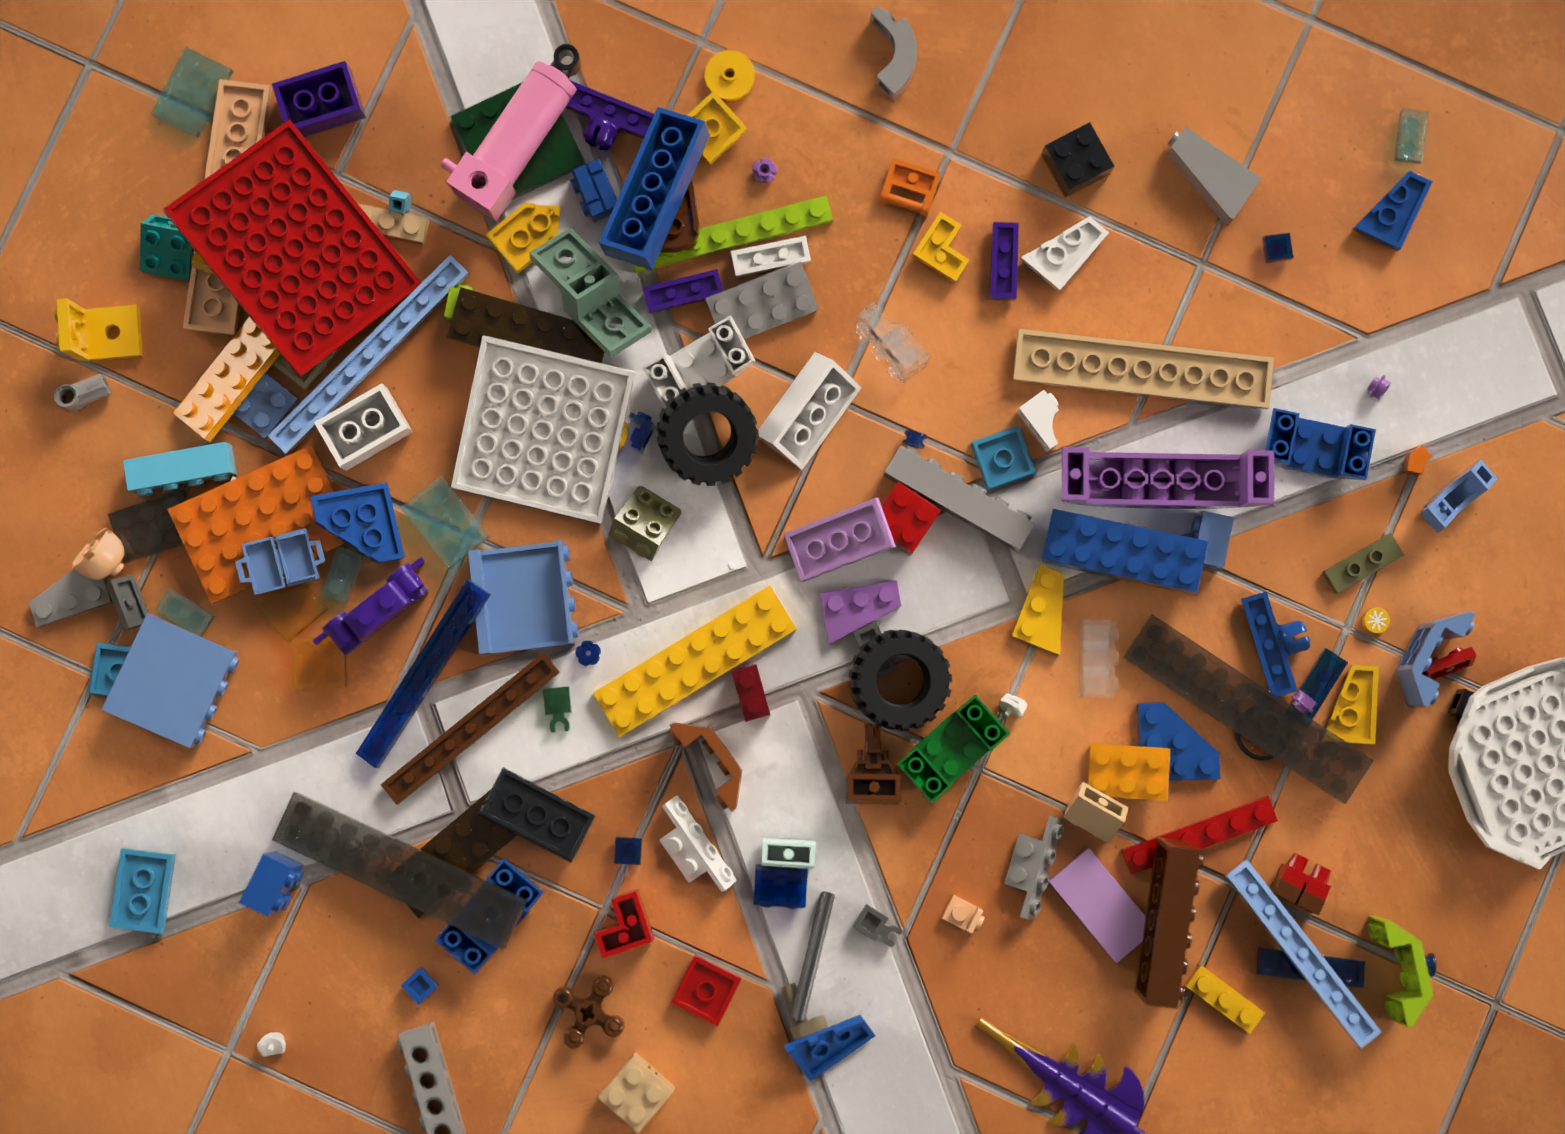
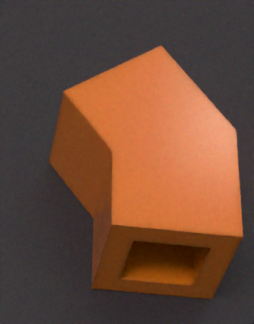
[1402,445,1433,476]

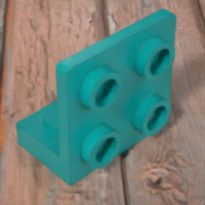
[140,214,192,281]

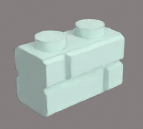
[761,838,816,869]

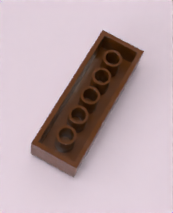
[1134,837,1203,1009]

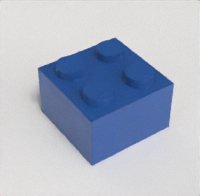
[239,851,304,917]

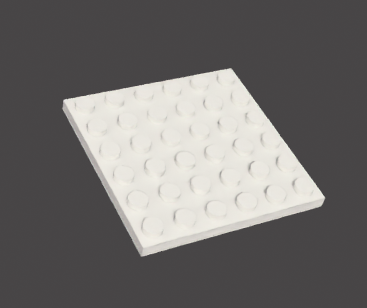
[451,335,636,523]

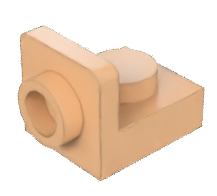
[941,894,985,934]

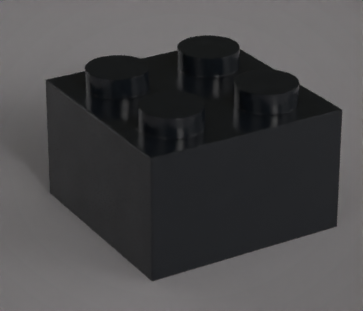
[1041,122,1115,198]

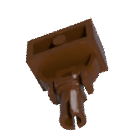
[846,724,901,805]

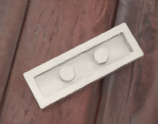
[731,236,811,278]

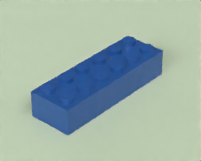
[598,107,710,270]
[1041,509,1209,596]

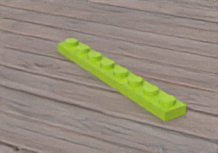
[634,195,833,274]

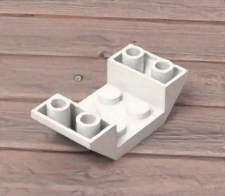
[643,316,755,409]

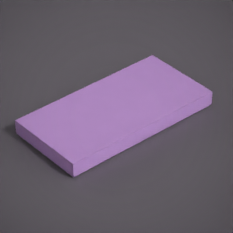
[784,498,896,582]
[1049,848,1145,963]

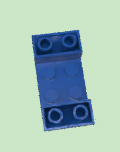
[1265,408,1376,480]
[435,858,544,975]

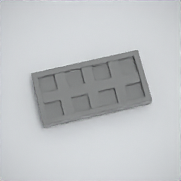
[705,261,819,339]

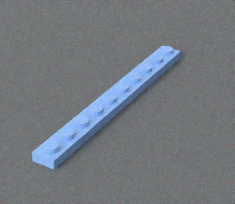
[268,255,470,455]

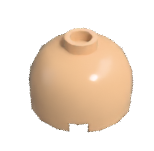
[72,528,124,580]

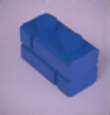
[570,159,617,222]

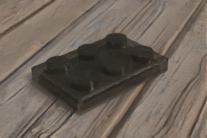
[108,489,187,564]

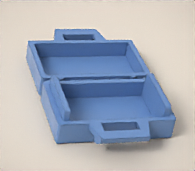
[235,529,325,595]

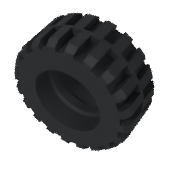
[656,382,759,486]
[849,629,952,731]

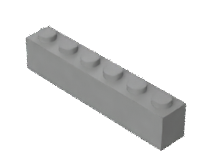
[883,445,1035,552]

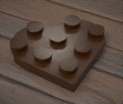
[660,179,700,253]

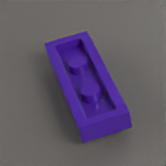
[990,222,1019,301]
[643,269,723,314]

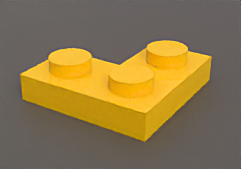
[912,212,970,283]

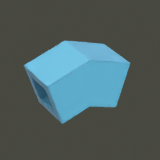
[389,190,412,214]

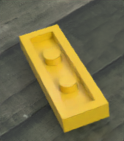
[1184,964,1265,1034]

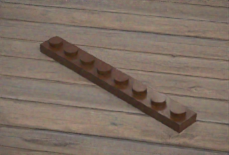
[380,652,561,805]

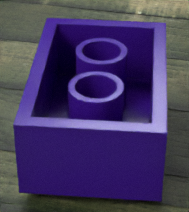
[272,61,366,137]

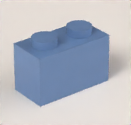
[1191,511,1234,570]

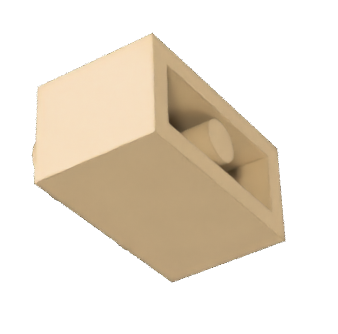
[1063,782,1128,843]

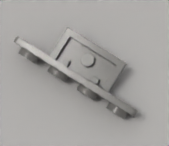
[1004,816,1064,920]

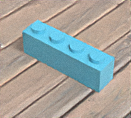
[123,442,237,497]

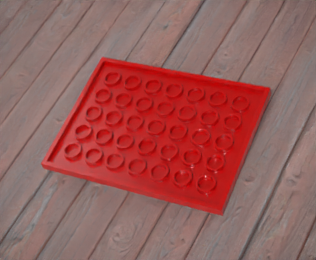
[163,119,421,377]

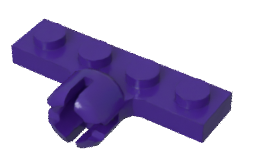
[565,80,654,151]

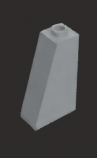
[1167,127,1262,226]

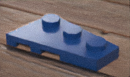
[1352,171,1433,251]
[784,1015,875,1081]

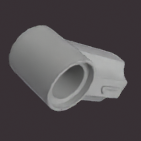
[54,373,111,412]

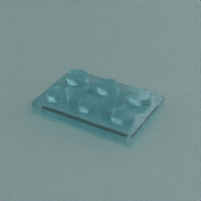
[151,47,233,138]
[400,476,490,569]

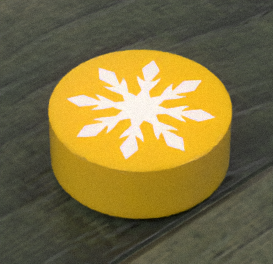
[1362,607,1390,634]

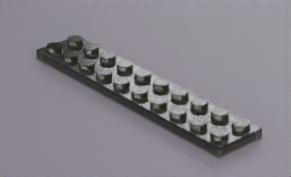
[1122,614,1374,804]
[272,792,527,949]

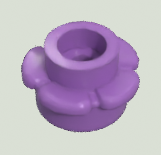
[752,158,777,183]
[1367,375,1391,400]
[1292,690,1317,713]

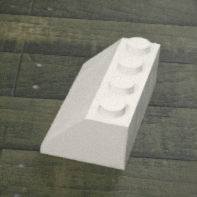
[758,352,862,470]

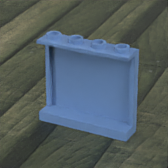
[468,540,579,655]
[102,614,240,748]

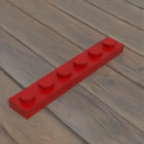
[1121,796,1278,875]

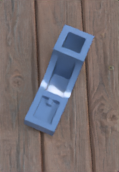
[1421,459,1498,533]

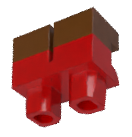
[1269,853,1331,915]

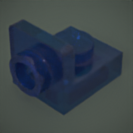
[629,411,656,454]

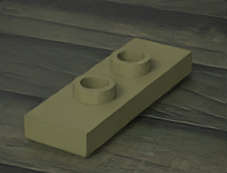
[1323,533,1404,594]

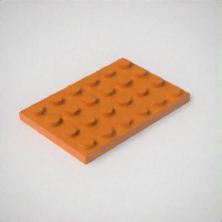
[167,445,346,604]

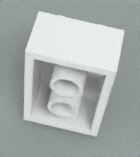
[314,383,413,471]

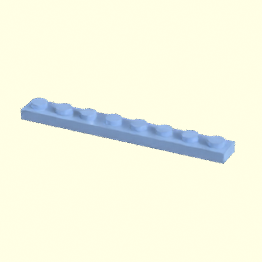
[1225,860,1381,1048]

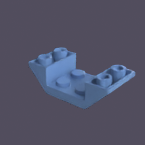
[1396,612,1475,708]

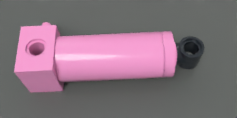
[441,44,581,222]

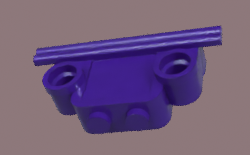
[312,557,429,656]

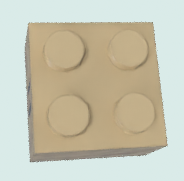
[598,1052,675,1133]

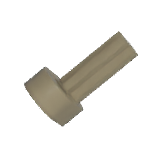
[781,982,828,1040]

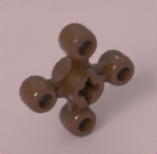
[553,975,624,1048]

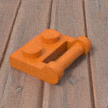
[879,158,941,218]

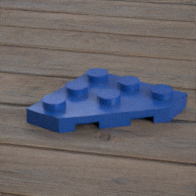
[309,483,405,564]
[1137,703,1220,781]

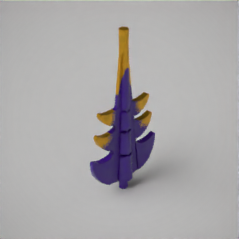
[976,1017,1145,1134]

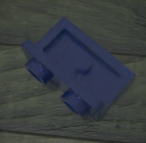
[753,864,808,909]

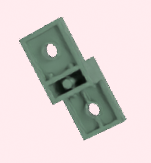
[529,227,651,358]

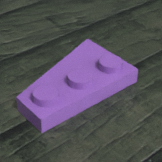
[820,580,901,644]

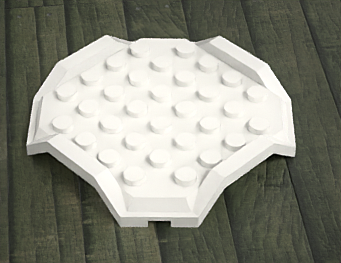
[1448,658,1565,870]

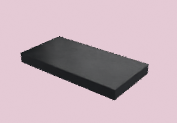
[478,767,595,863]

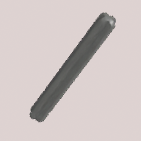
[790,891,835,1022]

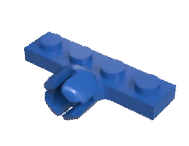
[1241,591,1310,698]

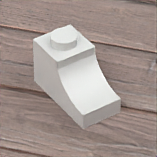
[1016,390,1059,452]

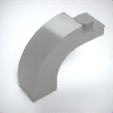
[870,6,917,102]

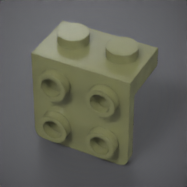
[608,486,681,561]

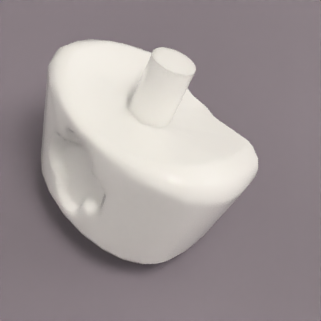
[999,694,1027,718]
[257,1032,286,1057]

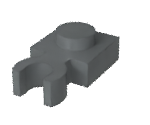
[852,904,902,947]

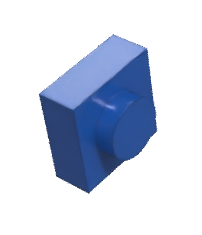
[401,966,439,1005]

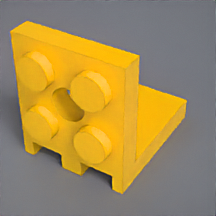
[54,298,143,362]

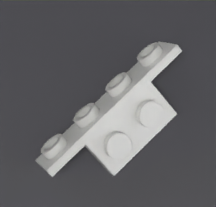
[659,795,737,892]

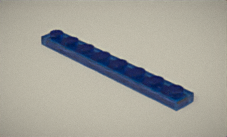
[355,580,491,768]

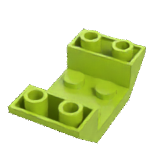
[1367,915,1433,1028]

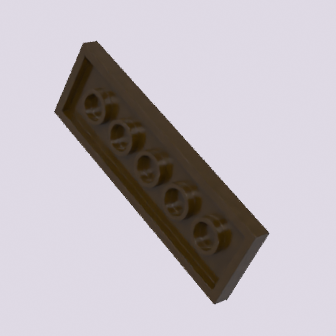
[447,287,605,364]
[385,789,517,919]

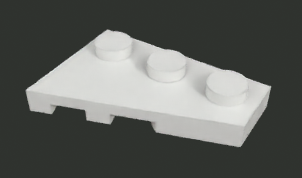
[1020,216,1109,292]

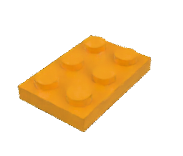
[1088,743,1171,801]

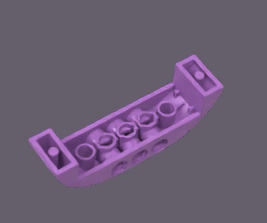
[1061,447,1274,509]

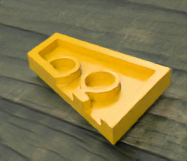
[1011,564,1064,655]
[1321,665,1379,745]

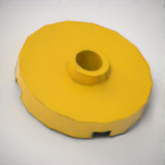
[704,50,755,102]

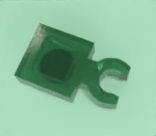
[543,686,572,733]

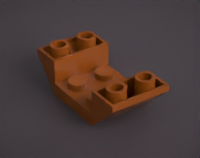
[669,723,743,812]

